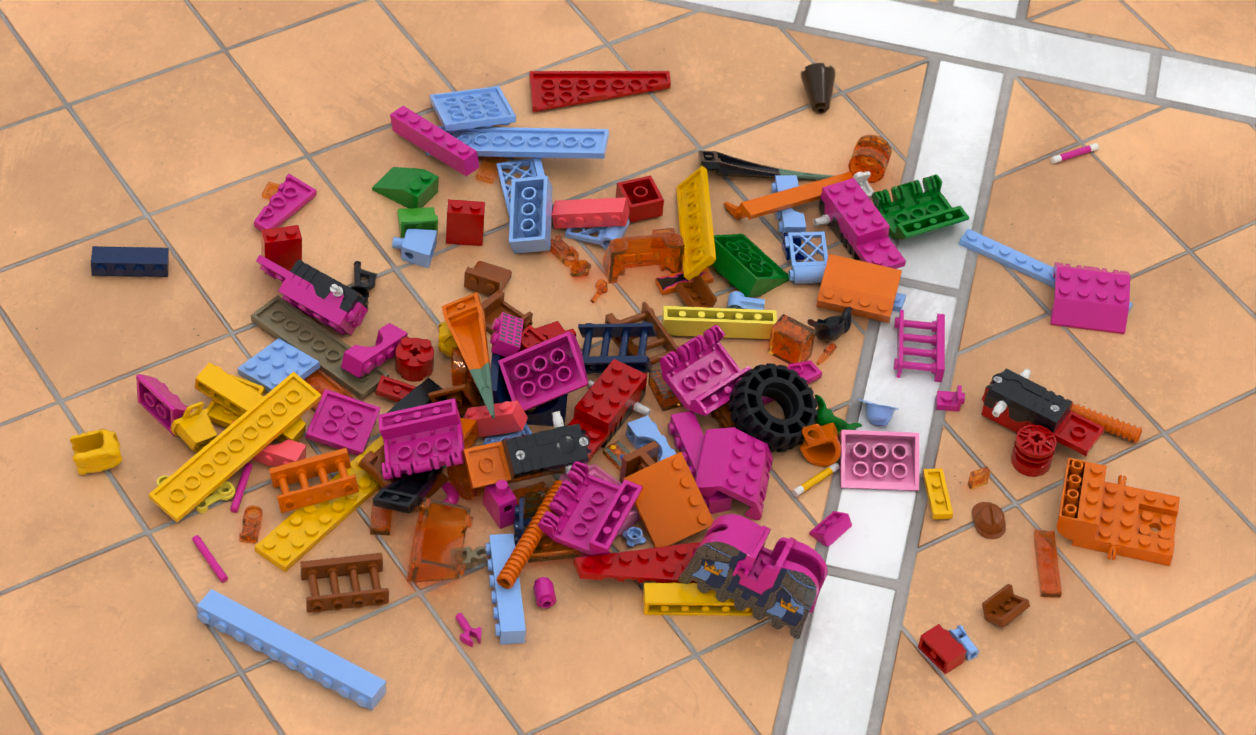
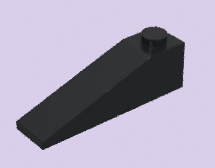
[387,378,443,413]

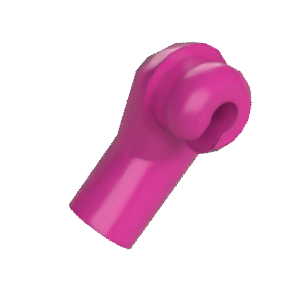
[442,482,459,508]

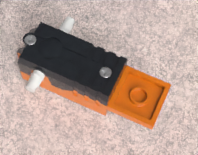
[462,411,592,489]

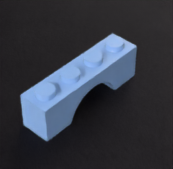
[771,175,806,240]
[626,416,676,462]

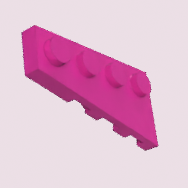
[254,173,317,230]

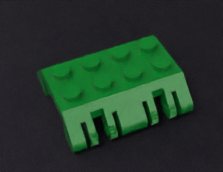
[872,174,969,240]

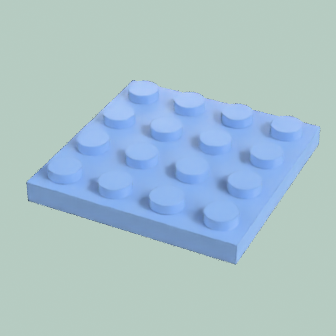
[430,86,516,132]

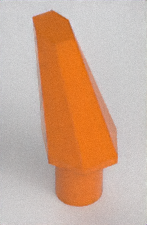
[724,202,747,220]

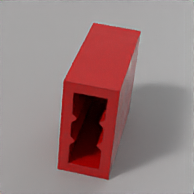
[446,199,485,246]
[261,225,302,275]

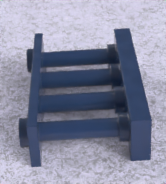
[578,322,657,373]

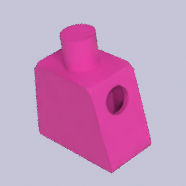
[482,480,518,529]

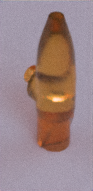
[816,343,837,365]

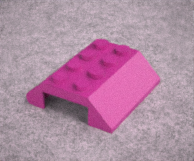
[1050,262,1130,334]
[660,325,751,416]
[378,398,464,480]
[695,427,773,520]
[538,461,643,555]

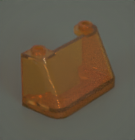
[603,233,685,284]
[406,498,473,582]

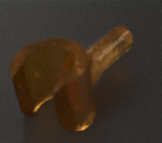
[590,279,608,303]

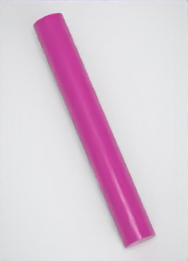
[230,462,253,513]
[192,535,228,583]

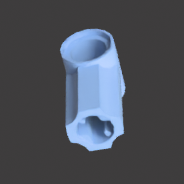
[727,291,765,310]

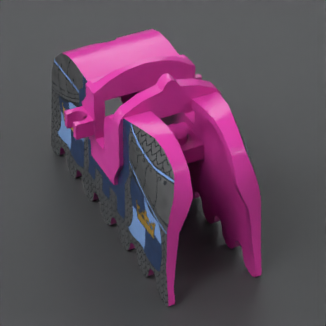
[678,514,828,639]

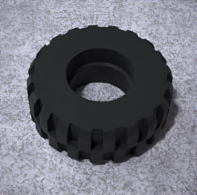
[729,363,818,452]

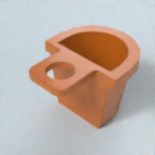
[800,423,841,467]

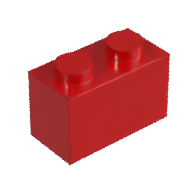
[918,624,966,674]

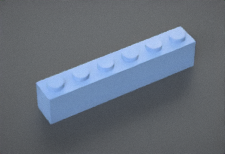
[485,534,526,644]

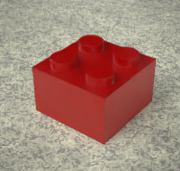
[615,175,664,223]

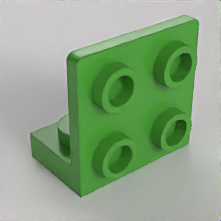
[397,207,438,238]

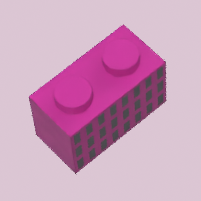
[490,312,524,357]

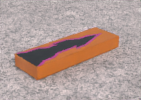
[655,267,714,295]

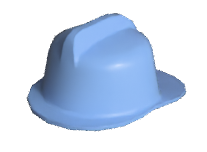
[857,398,899,426]

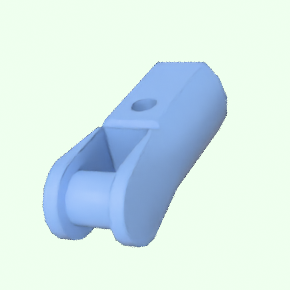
[948,625,979,660]

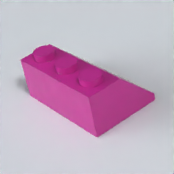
[136,374,193,436]

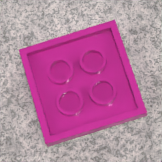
[305,389,381,456]

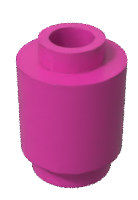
[533,577,556,608]

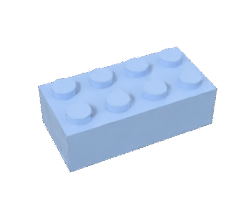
[509,176,553,254]

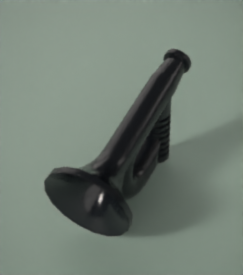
[350,261,377,299]

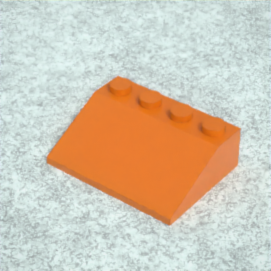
[817,254,902,323]
[623,452,714,548]

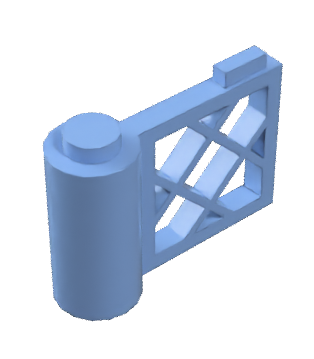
[565,219,630,251]
[784,231,828,284]

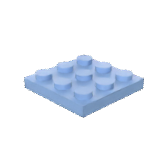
[237,338,320,392]

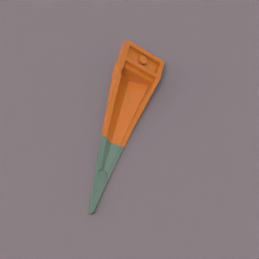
[441,292,495,418]

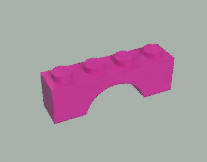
[341,323,408,378]

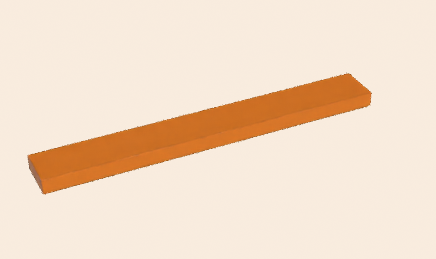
[739,172,853,220]

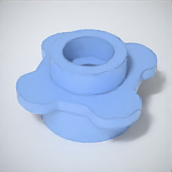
[623,527,646,547]

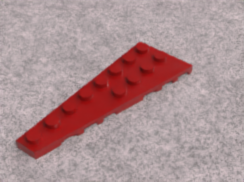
[529,71,671,112]
[573,542,700,583]

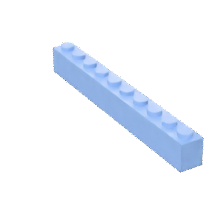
[197,589,386,711]

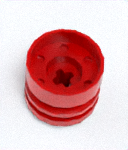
[1011,425,1057,477]

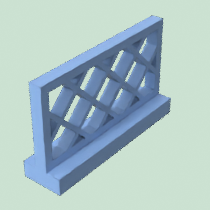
[496,157,552,218]

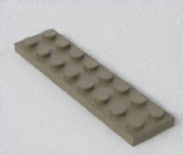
[251,295,389,400]

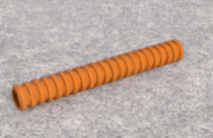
[1066,399,1142,444]
[496,480,563,589]

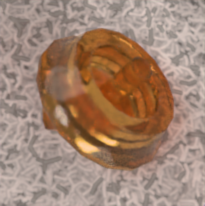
[570,260,591,277]

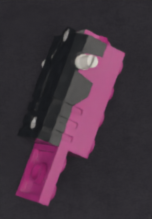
[813,178,906,269]
[256,255,369,335]

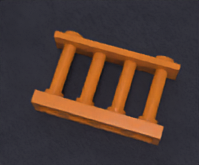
[269,448,359,513]

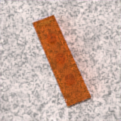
[1033,530,1062,598]

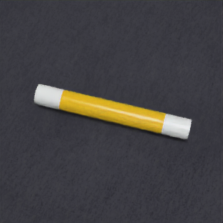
[792,463,840,497]

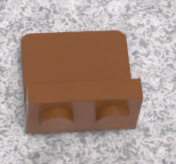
[464,261,512,296]

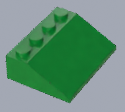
[712,234,789,297]

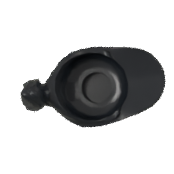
[807,306,852,343]

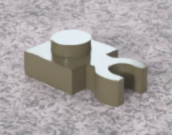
[451,546,487,571]

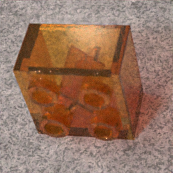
[768,314,816,364]

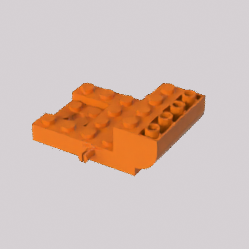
[1057,458,1180,566]

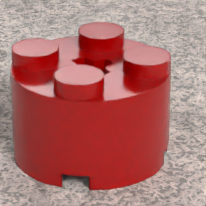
[395,337,434,382]

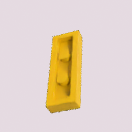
[922,468,953,519]

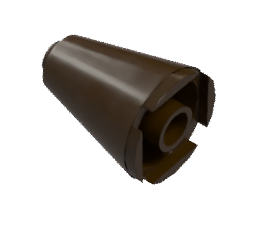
[801,63,836,114]

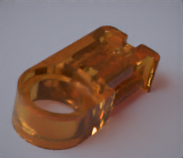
[549,235,579,267]
[239,505,263,544]

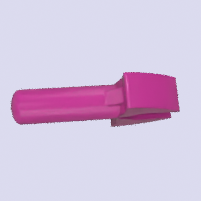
[455,613,481,647]

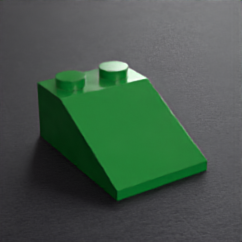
[372,167,439,208]

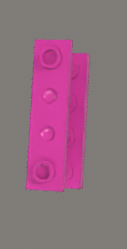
[893,310,945,382]

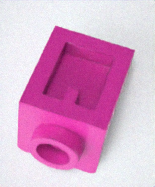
[936,385,965,412]

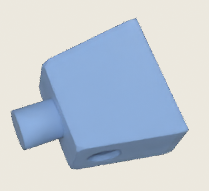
[392,229,437,268]

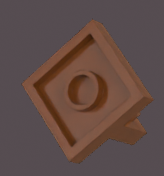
[619,441,659,483]

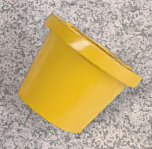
[170,401,217,453]

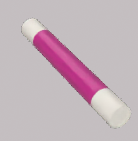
[1051,143,1099,164]

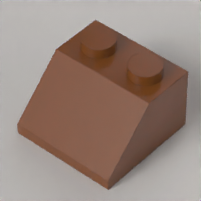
[428,382,481,416]

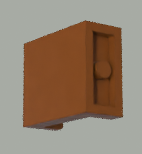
[481,289,533,335]

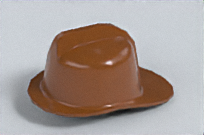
[972,502,1006,539]

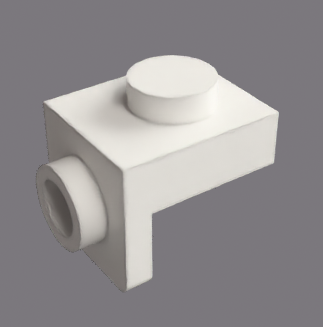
[853,171,874,199]

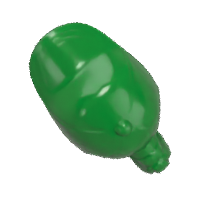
[814,394,862,439]

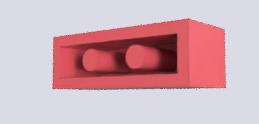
[464,400,528,438]

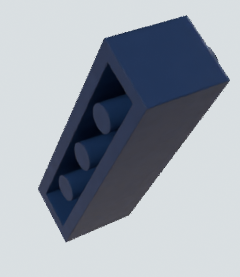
[91,246,169,277]

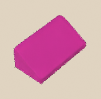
[809,511,852,547]

